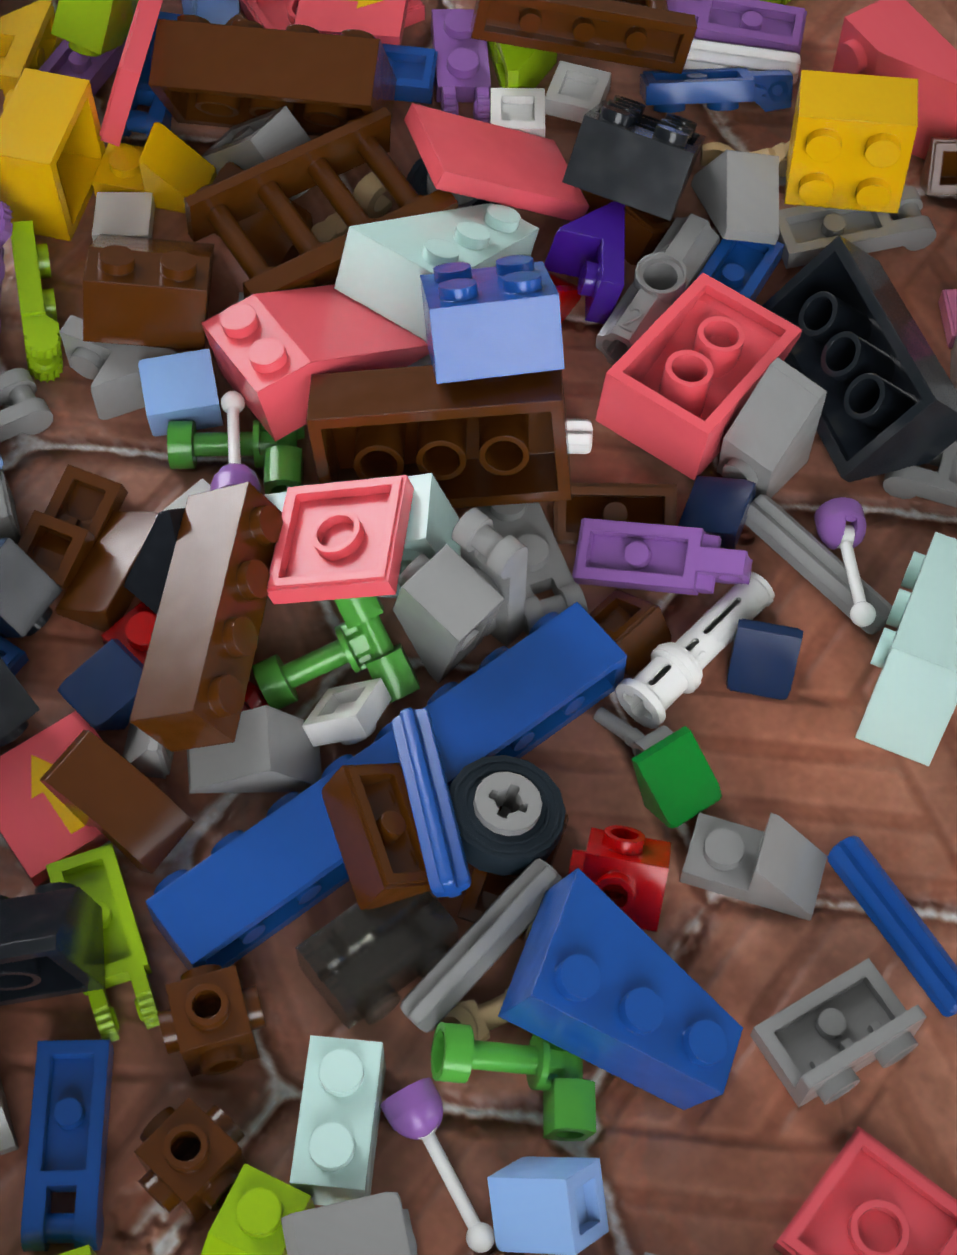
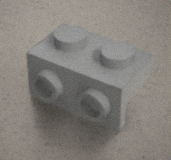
[750,958,927,1107]

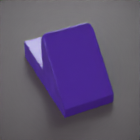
[544,201,625,324]

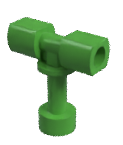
[167,419,305,494]
[252,596,420,710]
[431,1022,596,1141]

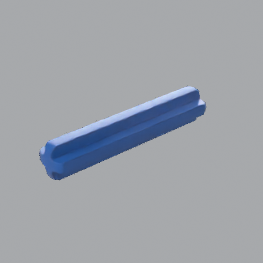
[392,707,471,898]
[827,835,957,1017]

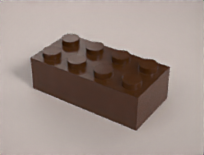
[148,15,397,136]
[306,365,572,509]

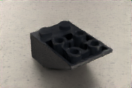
[562,95,705,221]

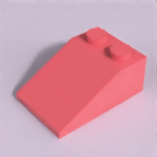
[832,0,957,160]
[595,272,803,481]
[201,284,429,442]

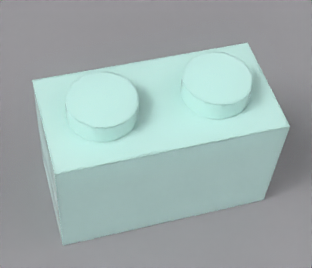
[289,1035,386,1206]

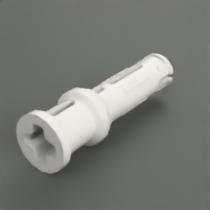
[615,572,775,729]

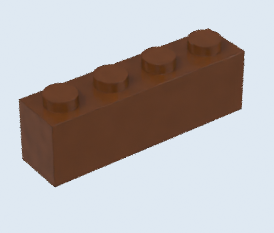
[129,482,283,752]

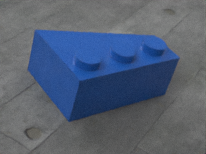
[498,868,743,1110]

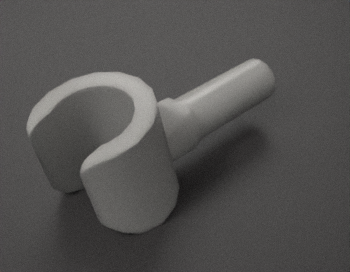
[593,707,673,756]

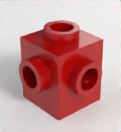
[568,825,672,932]

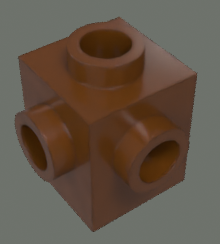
[158,964,266,1077]
[134,1097,247,1223]

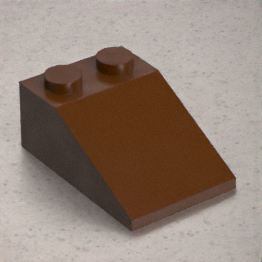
[83,234,214,350]

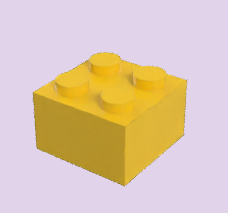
[0,68,106,241]
[784,70,918,214]

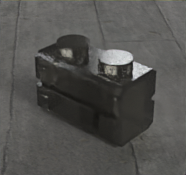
[295,891,459,1029]

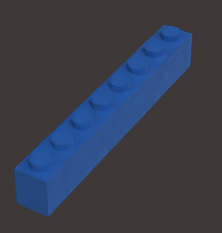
[145,602,627,970]

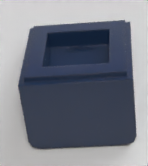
[678,476,756,550]
[726,618,803,700]
[58,639,144,731]

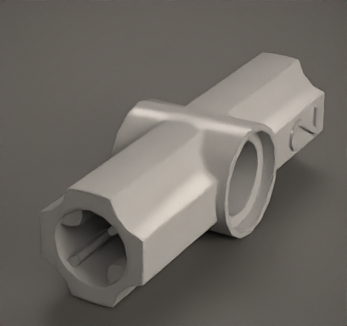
[596,213,720,365]

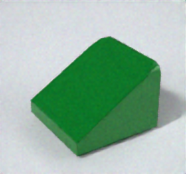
[631,726,722,829]

